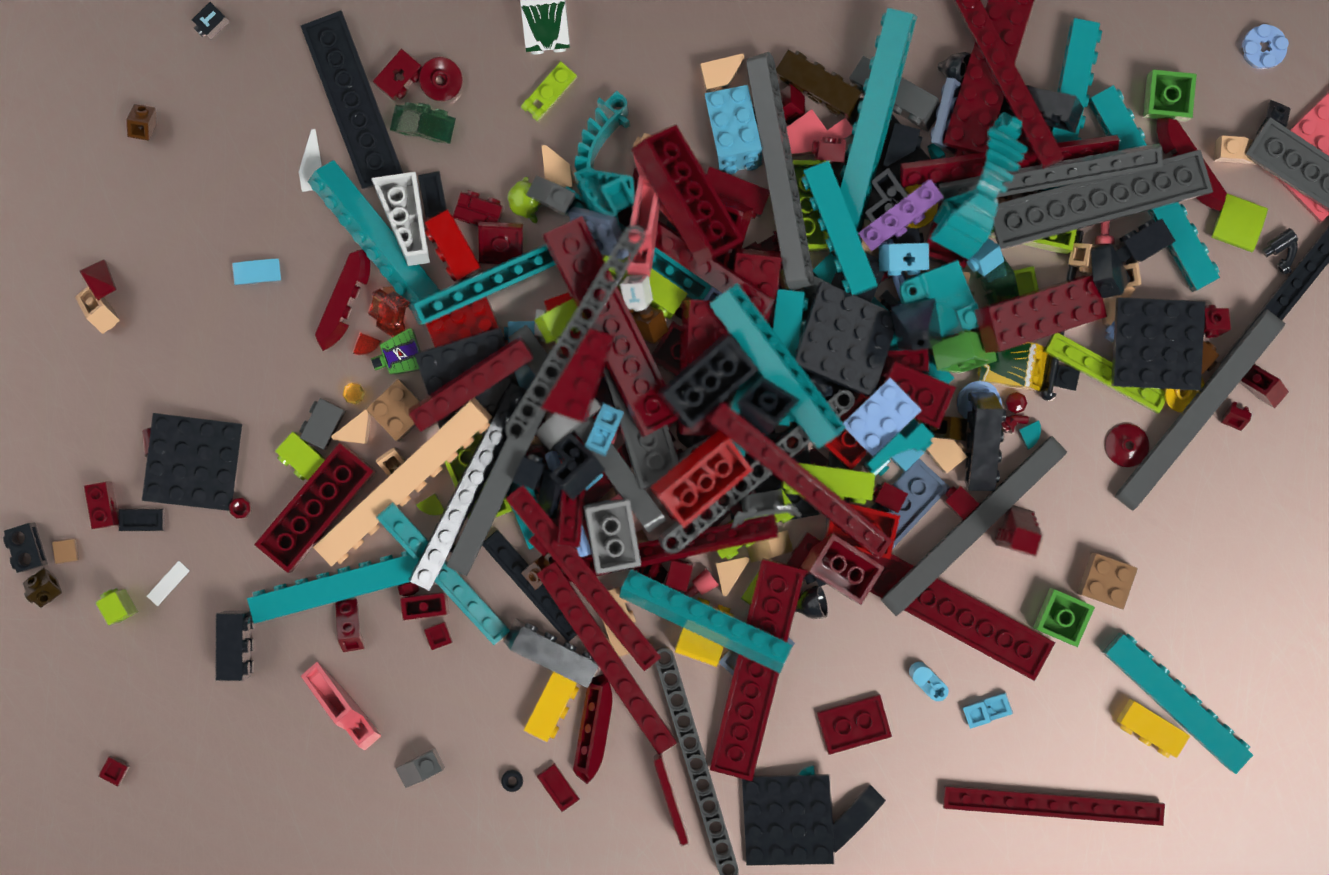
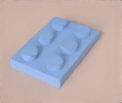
[843,378,921,456]

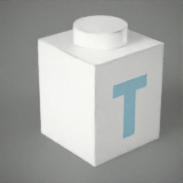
[621,275,653,311]

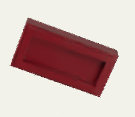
[537,763,580,812]

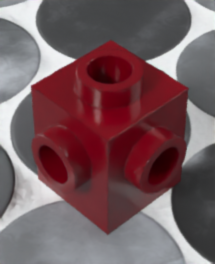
[1204,305,1231,338]

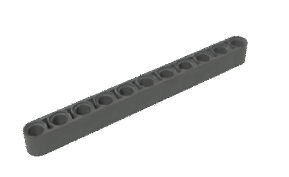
[747,52,814,290]
[506,225,646,440]
[1115,309,1285,511]
[508,325,666,533]
[446,349,568,576]
[659,389,854,553]
[880,436,1067,616]
[656,647,739,875]

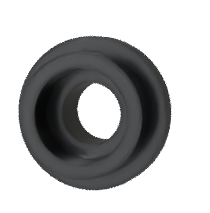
[501,770,523,792]

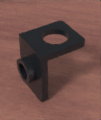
[1256,100,1290,135]

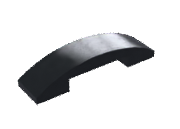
[833,785,886,853]

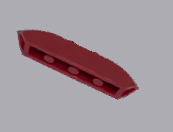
[1157,118,1227,211]
[315,249,370,351]
[573,674,613,784]

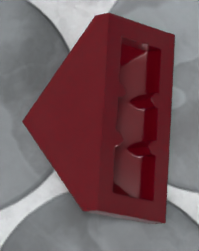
[80,259,117,300]

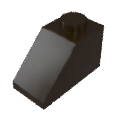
[916,416,968,441]

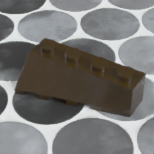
[776,50,864,127]

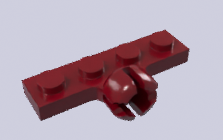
[875,349,929,392]

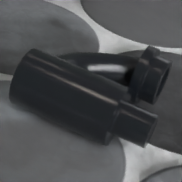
[1262,228,1298,275]

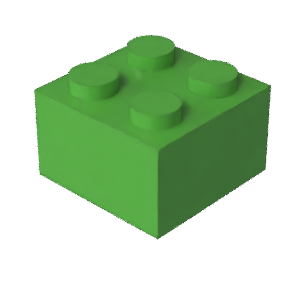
[1143,70,1197,122]
[932,330,997,374]
[1033,588,1095,648]

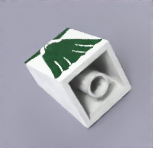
[520,0,570,55]

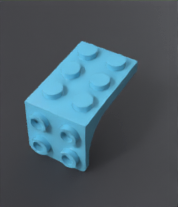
[704,85,762,175]

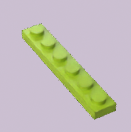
[1043,333,1165,413]

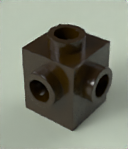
[23,568,62,608]

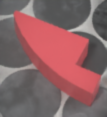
[761,109,853,157]
[627,175,660,277]
[301,662,381,750]

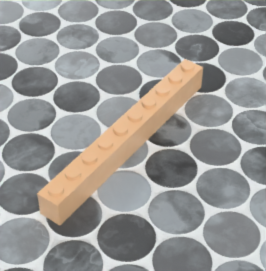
[313,398,492,567]

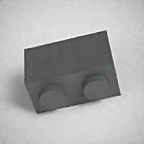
[300,398,346,450]

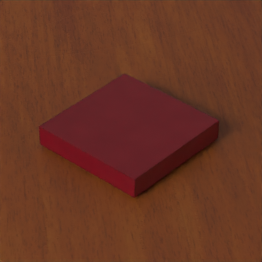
[478,222,523,264]

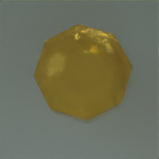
[343,383,365,405]

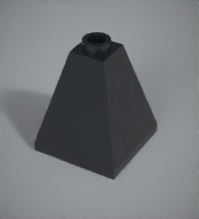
[891,298,942,351]
[737,376,799,438]

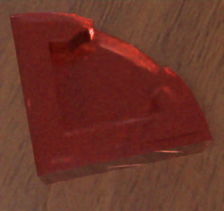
[353,333,382,355]

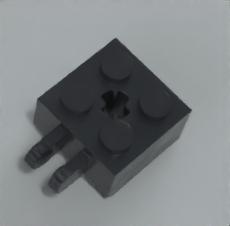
[1115,218,1176,265]

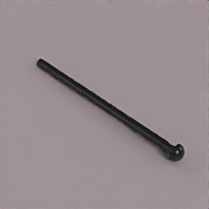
[1040,230,1084,401]

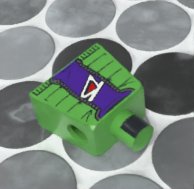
[371,328,421,375]

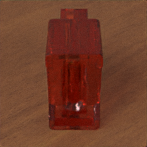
[368,289,411,338]

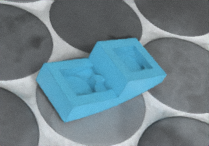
[232,258,281,285]
[585,404,624,456]
[963,692,1013,729]

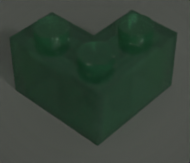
[390,102,456,144]
[973,256,1020,305]

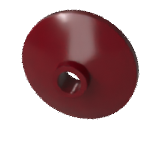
[419,57,463,101]
[1105,424,1149,467]

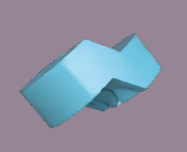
[909,662,949,702]

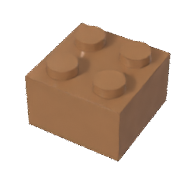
[366,379,420,442]
[1077,552,1138,610]

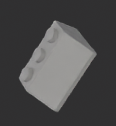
[583,500,641,574]

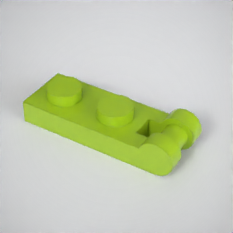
[521,61,577,122]

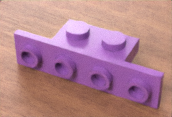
[858,179,944,251]

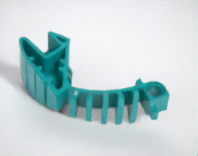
[574,91,635,231]
[930,112,1027,259]

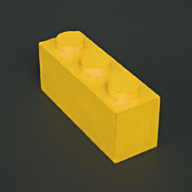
[524,671,579,742]
[1116,699,1190,758]

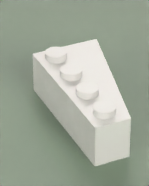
[372,172,430,266]

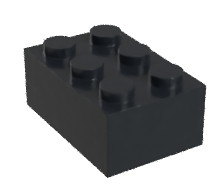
[216,611,254,681]

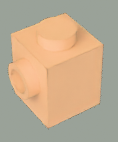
[1068,243,1097,274]

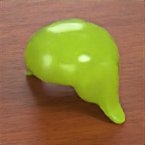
[507,177,539,223]

